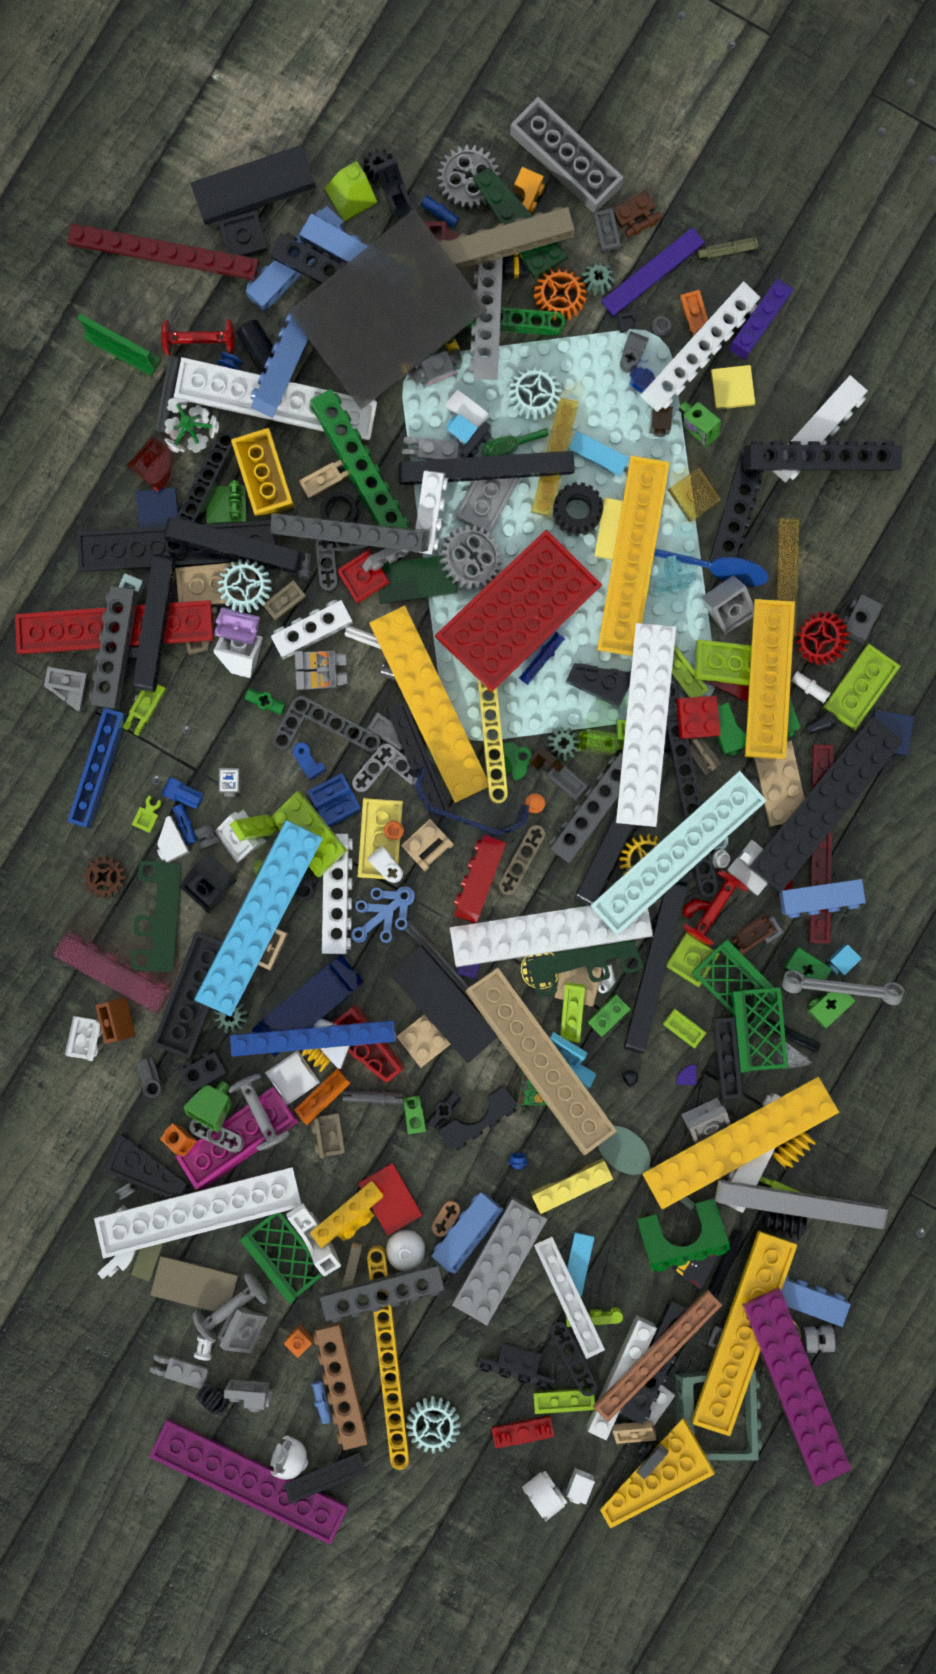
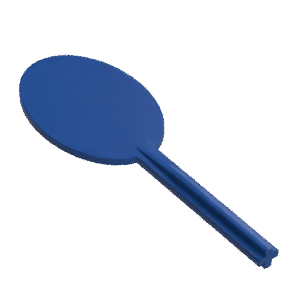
[654,548,769,587]

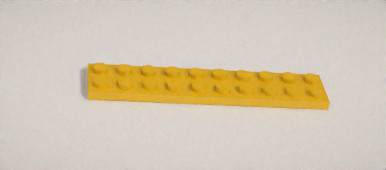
[597,456,670,657]
[369,606,488,803]
[642,1077,839,1209]
[691,1231,797,1436]

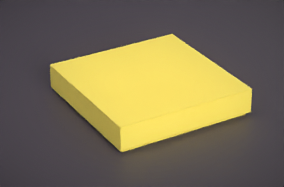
[711,365,755,410]

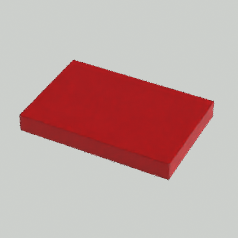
[358,1163,422,1236]

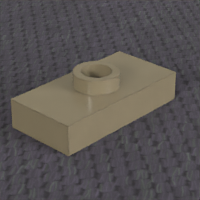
[264,580,306,621]

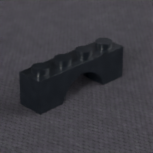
[438,1084,518,1151]

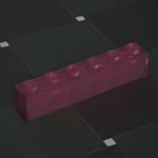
[52,932,172,1013]

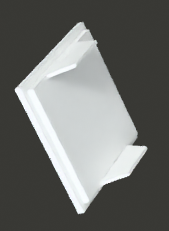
[265,1051,320,1105]

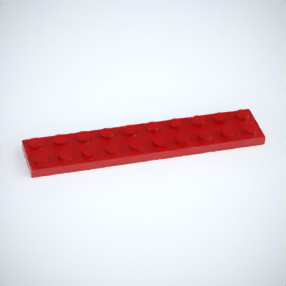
[15,600,214,655]

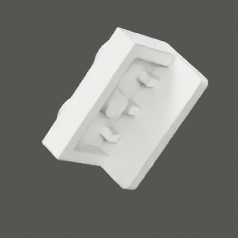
[65,1016,102,1061]

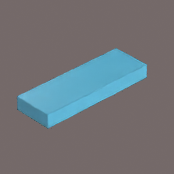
[568,431,630,477]
[567,1232,594,1296]

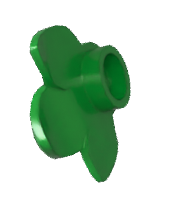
[497,742,532,780]

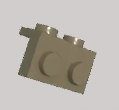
[311,1113,345,1159]

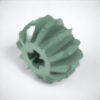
[582,261,615,296]
[546,727,580,761]
[214,1003,248,1033]

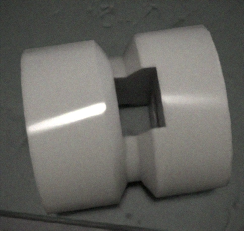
[802,1325,835,1354]

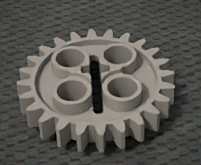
[437,145,500,211]
[439,525,503,590]

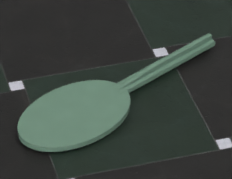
[598,1125,695,1210]

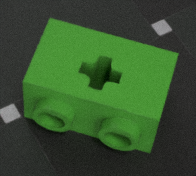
[806,991,855,1028]
[587,994,630,1037]

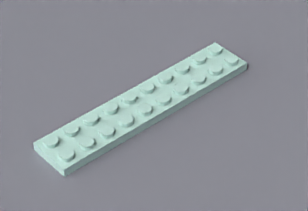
[590,771,767,935]

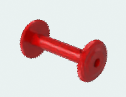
[161,319,235,356]
[683,871,748,945]

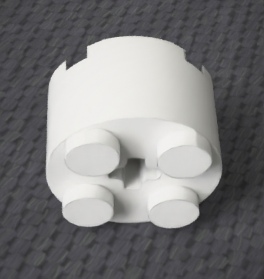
[522,1471,567,1522]

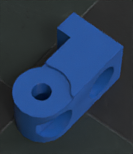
[293,743,327,781]

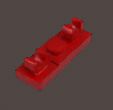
[492,1415,554,1449]

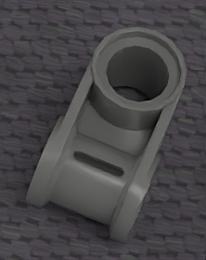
[619,331,649,373]

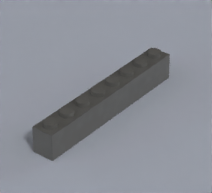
[270,513,430,552]

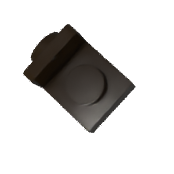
[529,746,564,772]

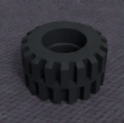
[553,482,603,536]

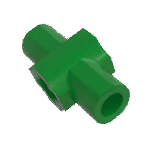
[245,688,286,715]

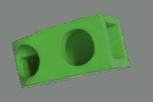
[404,1095,427,1135]

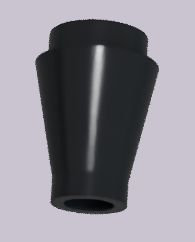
[805,711,837,735]

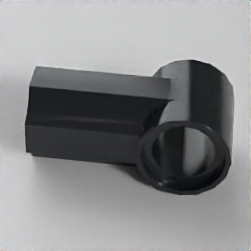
[295,866,315,901]

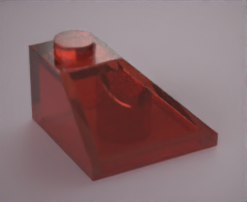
[126,436,171,492]

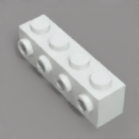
[414,470,448,554]

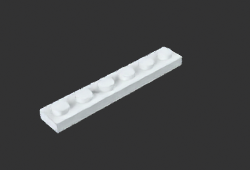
[534,1237,605,1359]

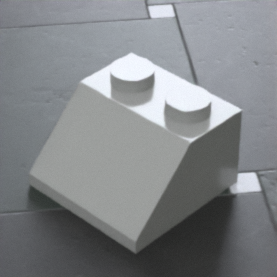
[701,575,754,635]

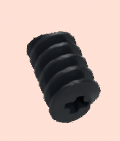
[763,1211,807,1240]

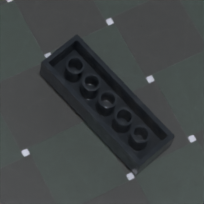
[152,931,223,1059]

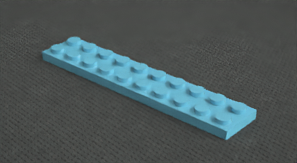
[194,820,323,1017]

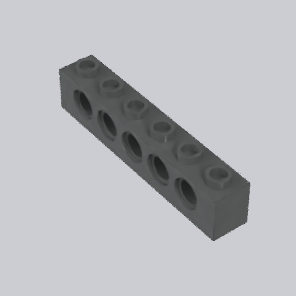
[89,586,139,710]
[549,753,623,864]
[320,1262,445,1323]

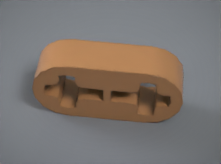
[432,1200,460,1237]

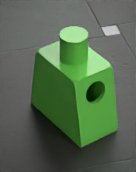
[183,1081,231,1133]

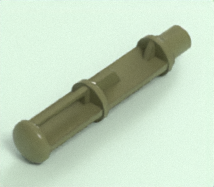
[698,237,759,258]

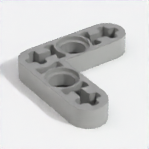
[352,744,418,792]

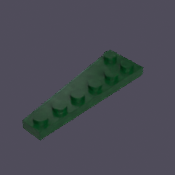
[473,167,568,279]

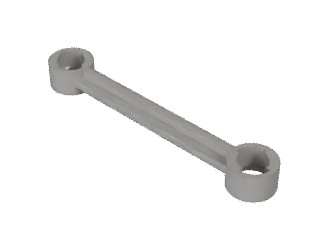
[782,970,904,1005]

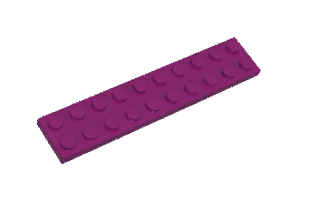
[742,1287,852,1487]
[149,1418,348,1545]

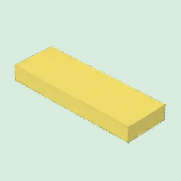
[594,498,623,560]

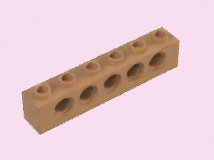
[313,1321,368,1450]

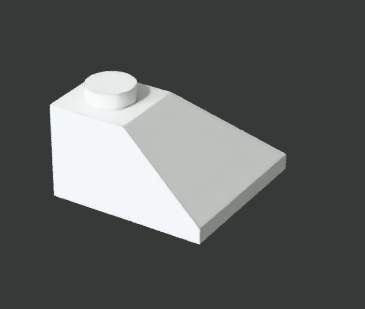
[214,635,263,678]

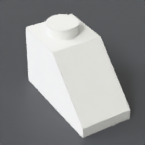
[157,816,191,863]

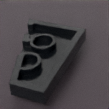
[565,663,631,708]

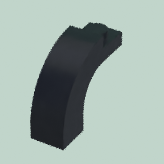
[376,158,421,235]

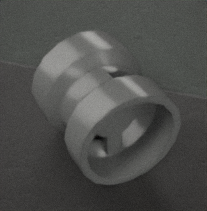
[194,824,220,850]

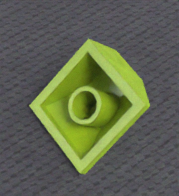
[324,161,378,222]

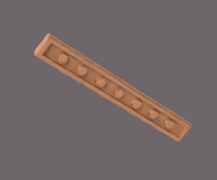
[593,1290,722,1422]

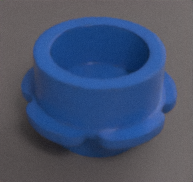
[508,1152,528,1169]

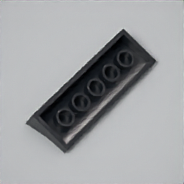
[190,144,316,226]
[389,944,498,1063]

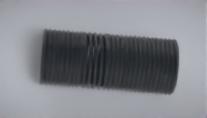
[236,320,274,374]

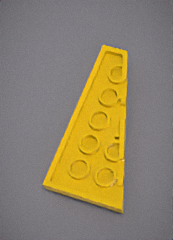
[600,1417,715,1528]

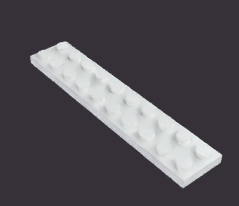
[174,357,377,442]
[616,623,676,827]
[450,906,653,967]
[94,1167,301,1259]

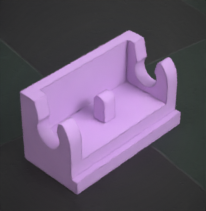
[214,607,260,645]

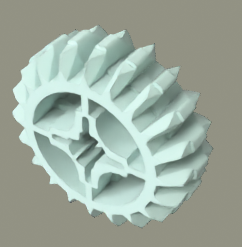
[508,365,562,420]
[218,559,272,613]
[406,1396,460,1454]

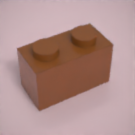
[95,997,136,1044]

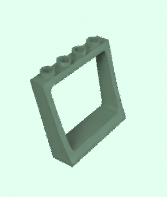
[674,1370,762,1460]

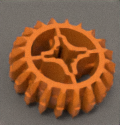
[534,267,587,321]

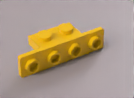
[310,1181,383,1248]

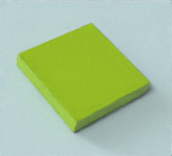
[667,933,720,987]

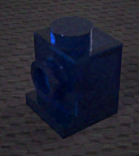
[629,366,656,394]

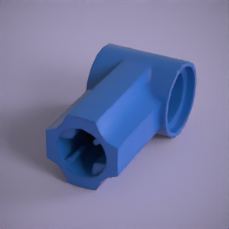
[161,776,204,809]

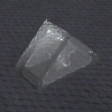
[774,1037,812,1069]

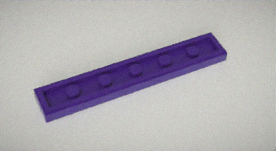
[601,227,705,317]

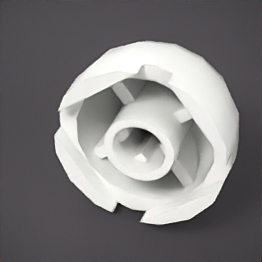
[386,1230,425,1271]
[270,1436,308,1480]

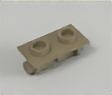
[688,737,721,776]

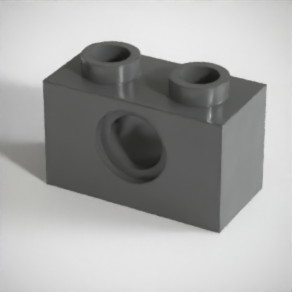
[842,594,883,643]

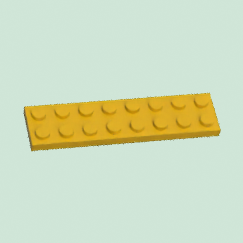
[745,599,795,759]

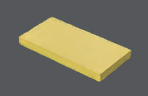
[358,798,403,879]

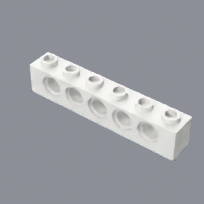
[322,834,353,954]

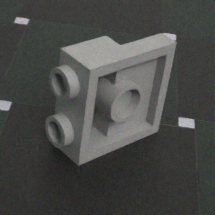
[224,1379,273,1412]

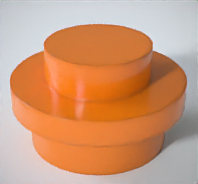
[525,793,545,813]
[384,820,404,840]

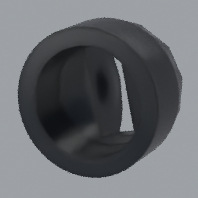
[621,1070,639,1088]

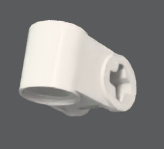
[367,846,403,883]

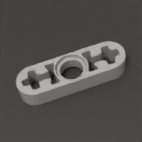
[190,1119,244,1153]

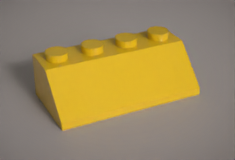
[231,428,295,516]

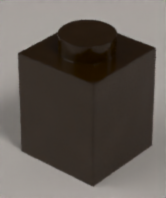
[649,406,673,437]

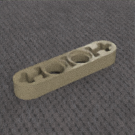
[499,825,545,895]

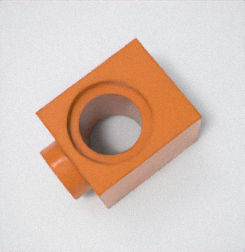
[160,1123,197,1157]
[284,1324,314,1358]

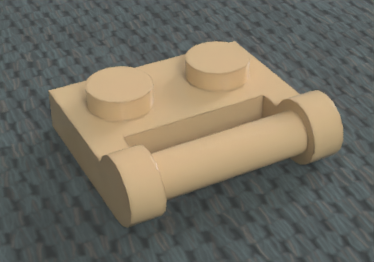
[401,819,454,871]

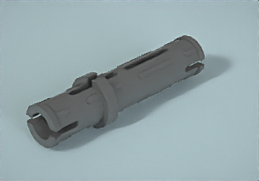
[343,1090,404,1106]

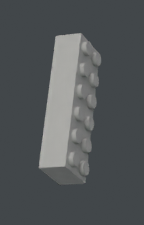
[510,97,623,212]
[452,1196,547,1325]

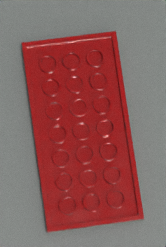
[435,529,602,693]

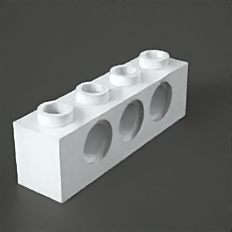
[271,600,353,660]

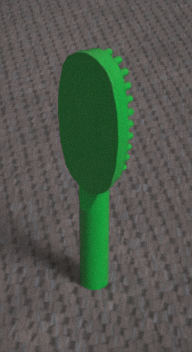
[482,428,549,456]

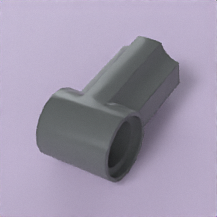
[136,1057,165,1098]

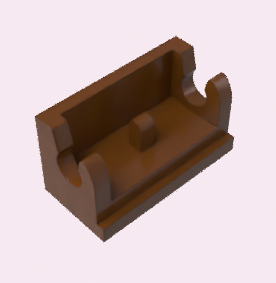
[732,913,777,954]

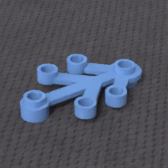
[351,886,415,944]

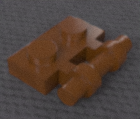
[613,190,662,238]

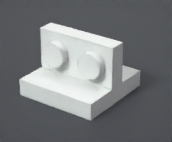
[214,810,266,863]
[726,840,767,895]

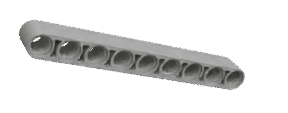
[715,1180,889,1229]

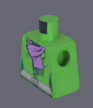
[678,401,721,448]

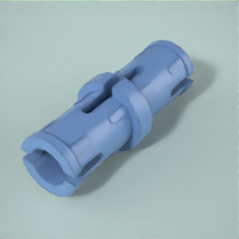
[311,1380,333,1424]

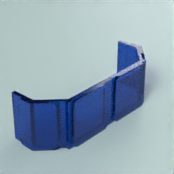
[412,767,530,836]
[251,954,365,1057]

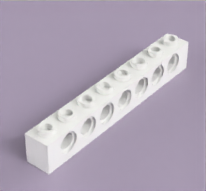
[640,281,761,412]

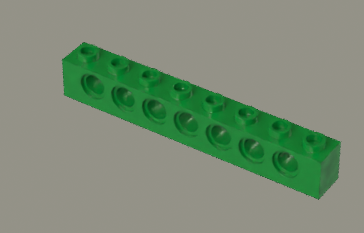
[309,389,410,528]

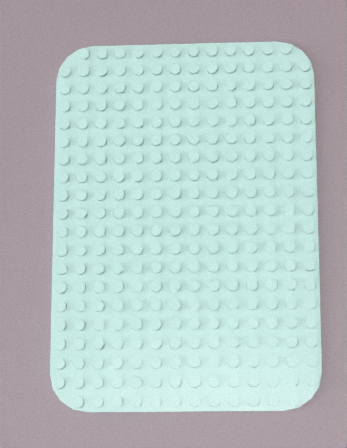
[402,329,715,741]

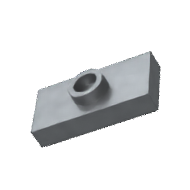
[367,712,402,750]

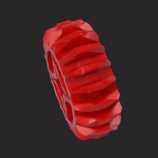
[796,611,850,665]

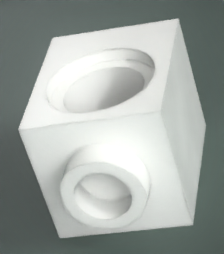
[566,1468,595,1504]

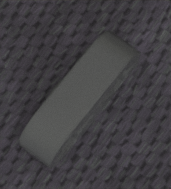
[636,1444,669,1480]

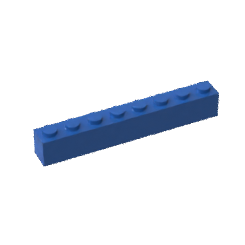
[230,1020,396,1056]

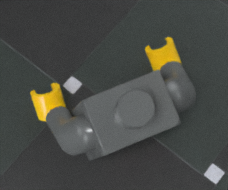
[401,339,462,388]

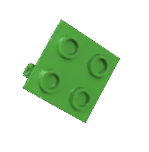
[207,480,246,524]

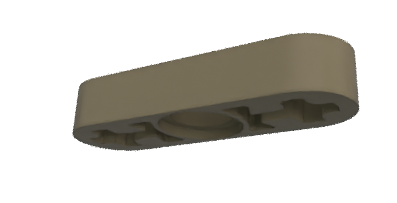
[342,1241,363,1288]

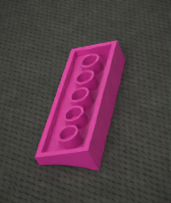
[176,1087,299,1191]

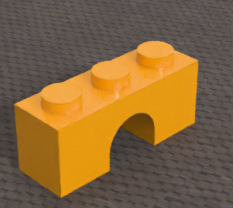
[498,167,545,224]

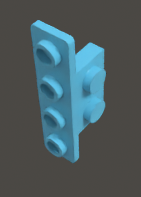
[549,1032,596,1089]

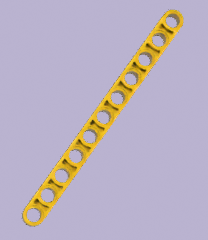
[367,1245,409,1470]

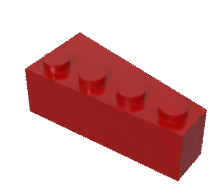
[454,835,506,924]
[333,1005,405,1083]

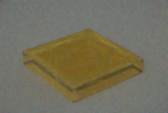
[667,467,721,522]

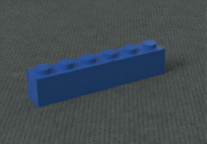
[67,707,127,829]

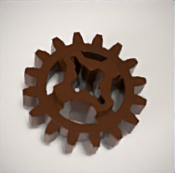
[82,855,127,899]

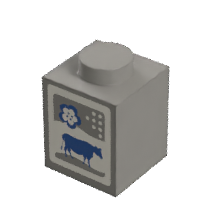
[219,768,242,797]

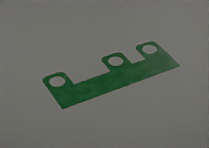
[131,861,181,972]
[527,940,643,997]

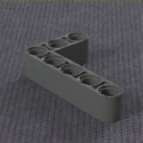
[273,696,381,753]

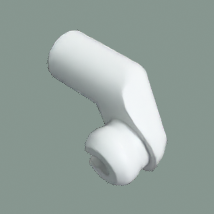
[598,964,615,994]

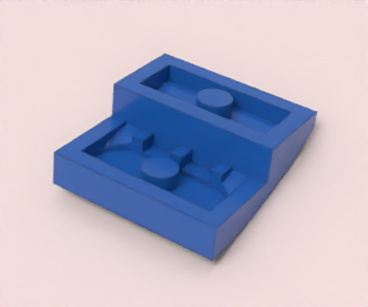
[307,773,362,827]

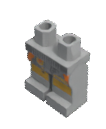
[295,651,349,692]

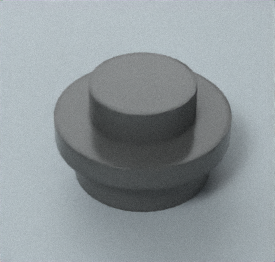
[652,316,671,336]

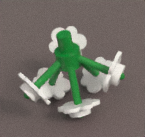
[165,397,219,453]

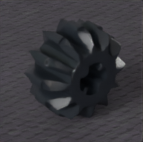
[363,148,393,183]
[196,1382,231,1416]

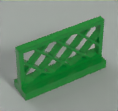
[77,314,162,377]
[691,939,783,1030]
[731,987,788,1073]
[240,1212,323,1304]

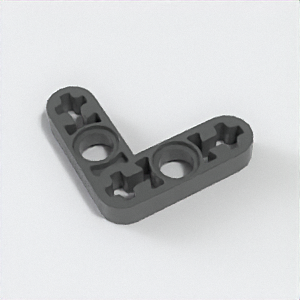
[316,539,371,592]

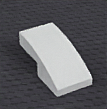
[445,390,490,429]

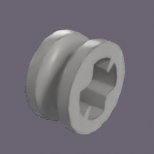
[115,1183,136,1200]

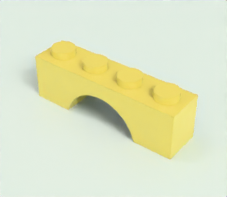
[531,1158,613,1214]

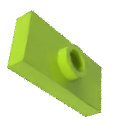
[662,1008,706,1049]

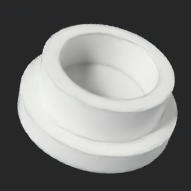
[712,849,730,869]

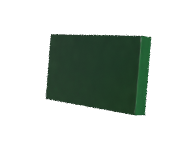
[378,555,458,605]

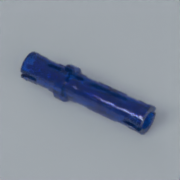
[518,631,565,686]

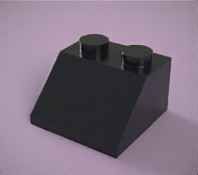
[180,854,237,913]

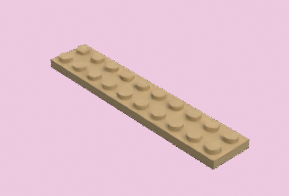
[465,968,617,1156]

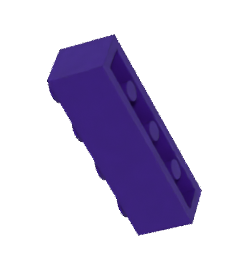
[729,278,794,360]

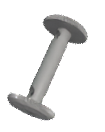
[229,1074,289,1151]
[193,1273,268,1342]

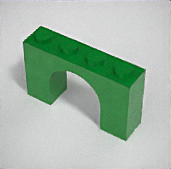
[716,697,801,757]
[637,1198,730,1272]

